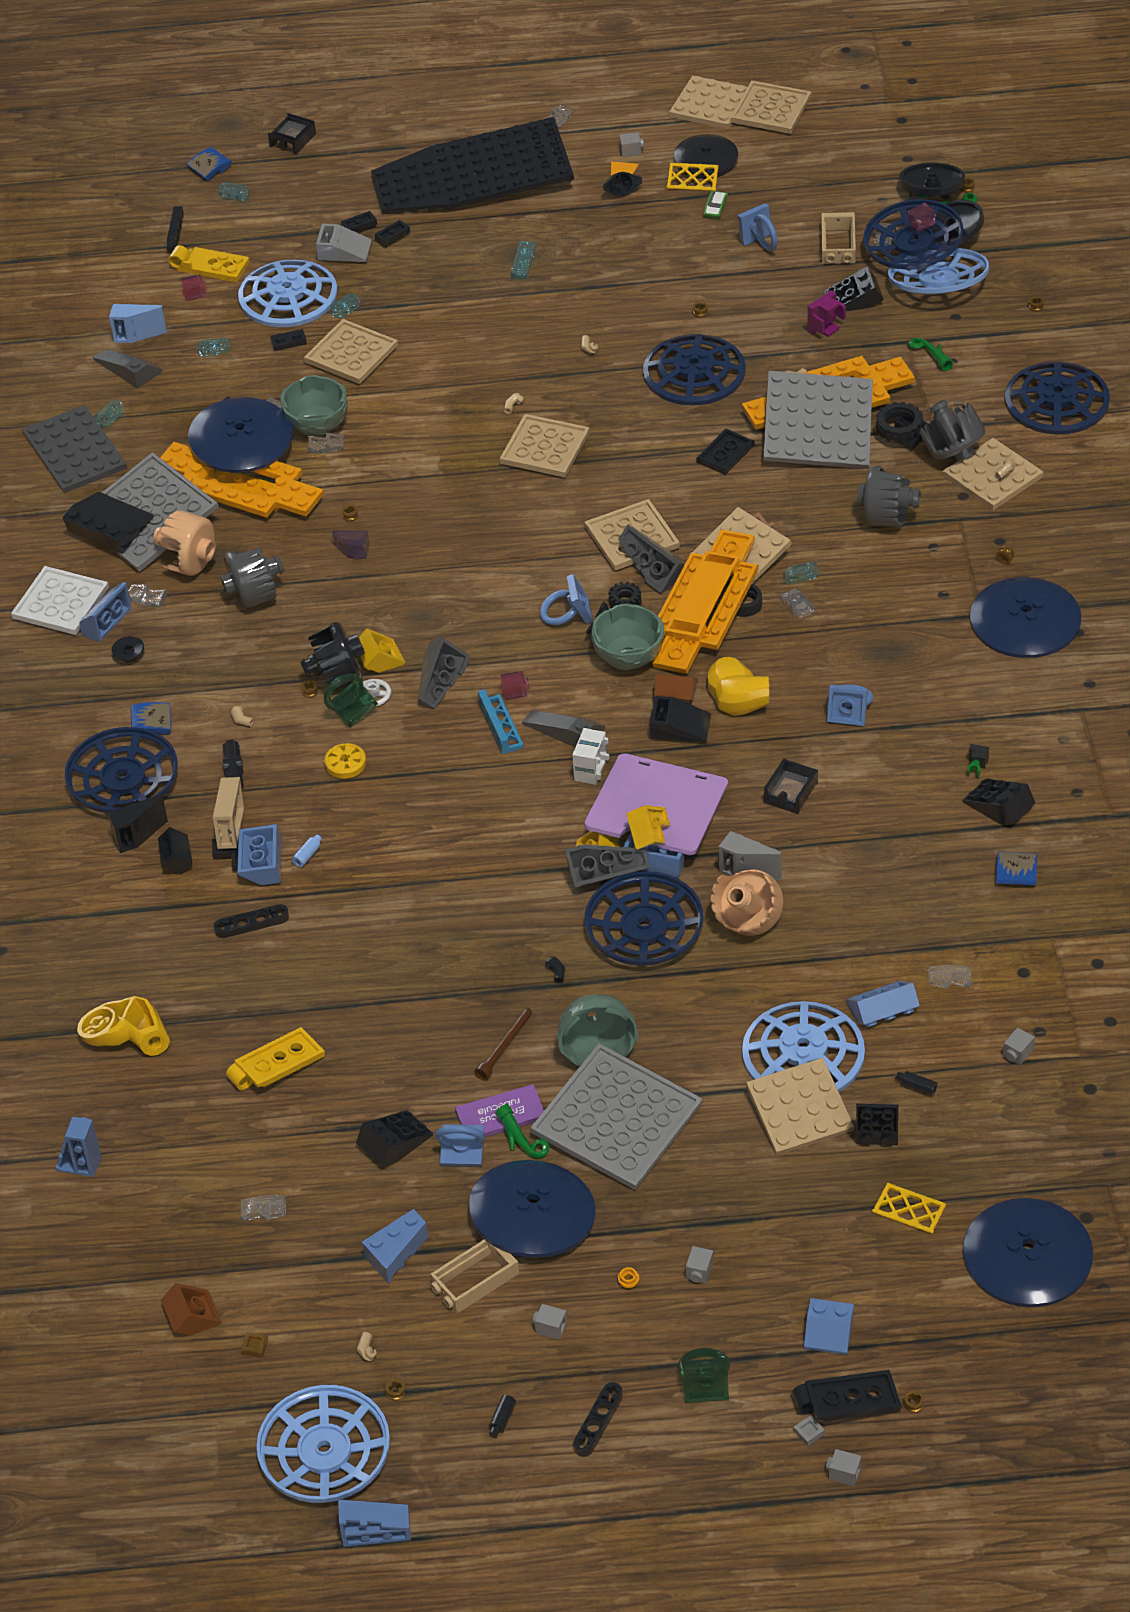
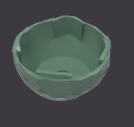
[280,375,348,436]
[591,604,664,671]
[557,994,638,1066]

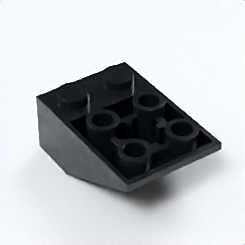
[824,266,884,311]
[650,696,711,743]
[962,778,1036,825]
[107,794,168,853]
[856,1103,899,1146]
[356,1110,434,1167]

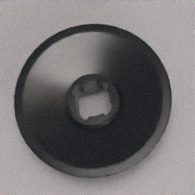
[112,636,144,662]

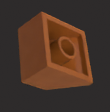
[654,674,698,703]
[161,1283,222,1336]

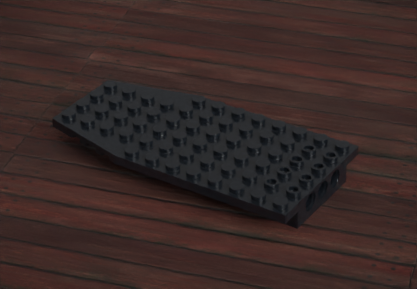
[371,117,574,214]

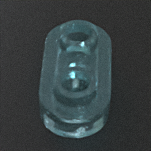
[218,182,250,201]
[330,294,360,318]
[197,338,232,356]
[95,400,124,428]
[783,562,820,584]

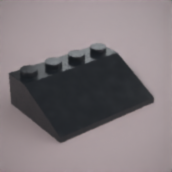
[62,492,154,554]

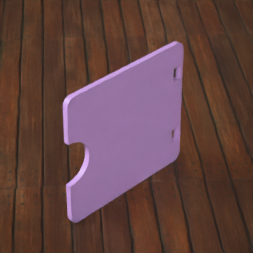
[584,754,728,855]

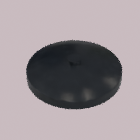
[674,134,738,179]
[899,162,965,195]
[921,200,984,245]

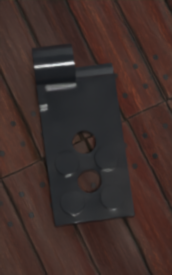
[792,1370,902,1422]

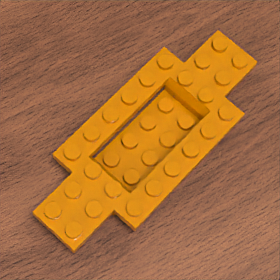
[742,356,915,430]
[160,442,324,518]
[652,529,759,674]

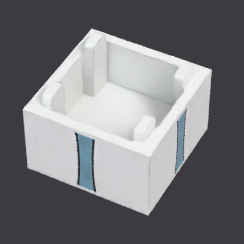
[573,728,610,785]

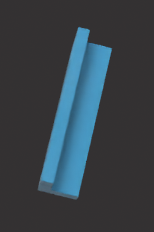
[478,689,524,754]

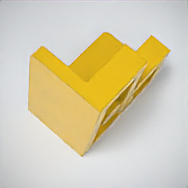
[626,805,670,850]

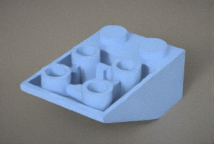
[109,304,167,343]

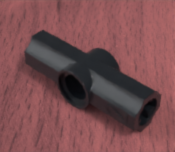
[222,739,244,788]

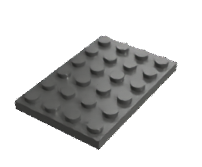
[22,405,127,493]

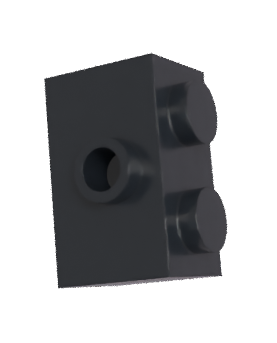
[158,827,193,874]

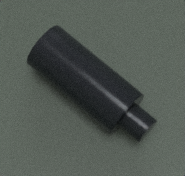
[896,1071,938,1096]
[489,1395,516,1438]

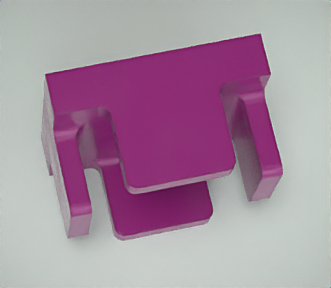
[807,290,846,337]

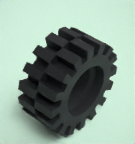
[608,582,642,609]

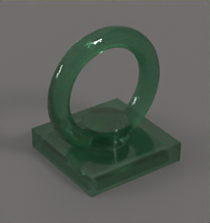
[323,674,378,728]
[678,1348,730,1403]

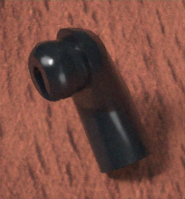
[545,957,565,983]

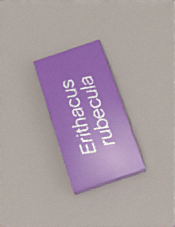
[455,1084,544,1137]

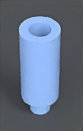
[291,835,322,868]

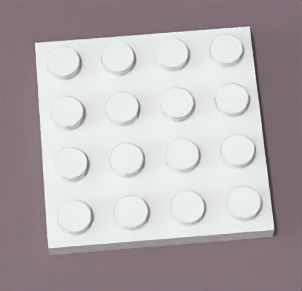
[11,566,109,635]

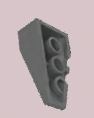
[93,349,163,389]
[618,524,686,593]
[418,637,470,709]
[522,710,605,748]
[565,844,651,888]

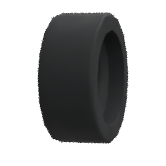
[736,584,762,617]

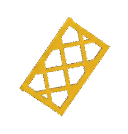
[666,163,718,191]
[872,1183,946,1234]

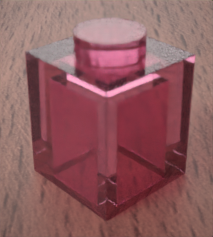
[908,203,936,232]
[181,274,207,301]
[501,671,530,700]

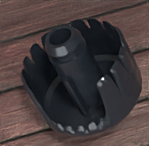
[300,622,366,690]

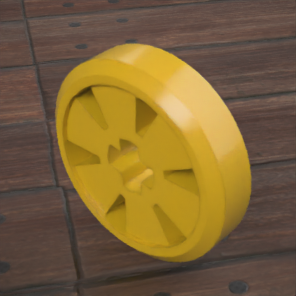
[324,743,366,779]

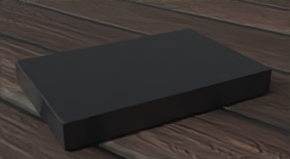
[696,428,755,475]

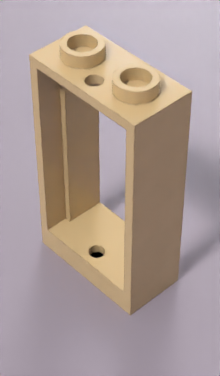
[822,212,856,264]
[213,777,245,849]
[430,1239,519,1314]

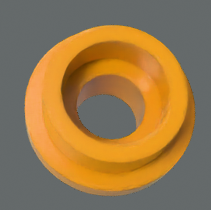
[618,1267,639,1288]

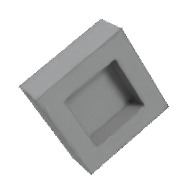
[794,1415,825,1447]

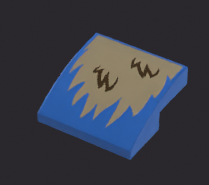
[186,147,232,181]
[130,702,171,735]
[996,852,1037,885]

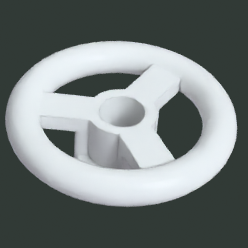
[355,679,391,707]

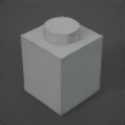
[619,132,644,157]
[1003,1028,1035,1065]
[686,1246,714,1283]
[532,1304,568,1340]
[826,1449,861,1486]

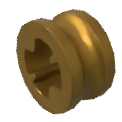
[960,177,975,193]
[1029,296,1044,312]
[693,302,708,318]
[342,505,358,522]
[996,546,1014,564]
[301,680,318,698]
[385,1379,405,1401]
[904,1390,924,1413]

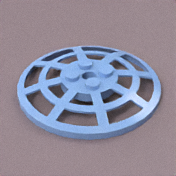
[888,248,989,294]
[238,260,338,327]
[742,1001,865,1092]
[257,1385,390,1503]

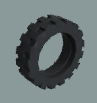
[876,402,923,443]

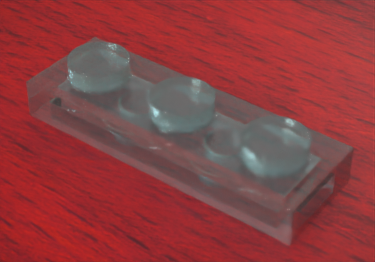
[510,241,536,279]

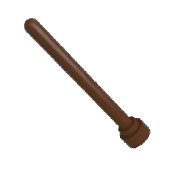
[474,1008,532,1081]

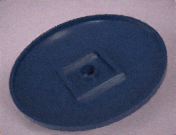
[188,397,293,473]
[970,577,1081,658]
[469,1160,595,1258]
[963,1198,1093,1307]

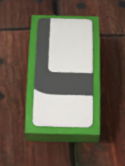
[704,191,728,219]

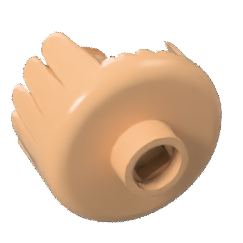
[153,510,216,576]
[710,869,783,936]

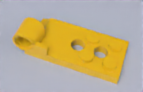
[168,245,250,282]
[226,1027,325,1090]

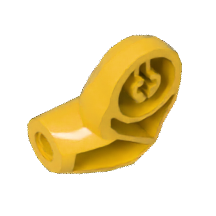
[707,657,769,716]
[77,996,170,1056]

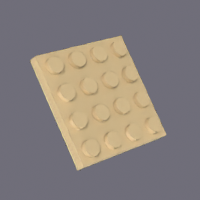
[669,75,747,129]
[731,80,811,134]
[304,319,398,384]
[500,414,590,477]
[943,438,1044,511]
[585,499,680,571]
[692,507,791,584]
[746,1058,854,1156]

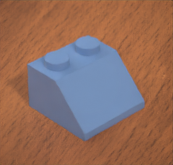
[804,1298,854,1355]

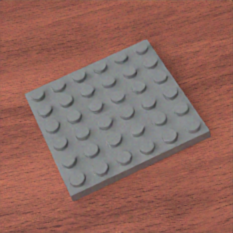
[763,371,873,469]
[102,452,219,572]
[531,1043,703,1190]

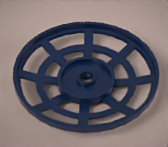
[863,199,963,270]
[643,334,745,405]
[1005,362,1110,435]
[65,727,178,813]
[585,871,704,966]

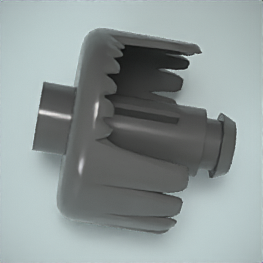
[919,400,985,461]
[857,466,921,528]
[220,548,284,609]

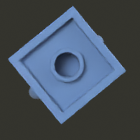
[738,203,778,252]
[540,574,593,625]
[827,684,873,726]
[435,1124,485,1167]

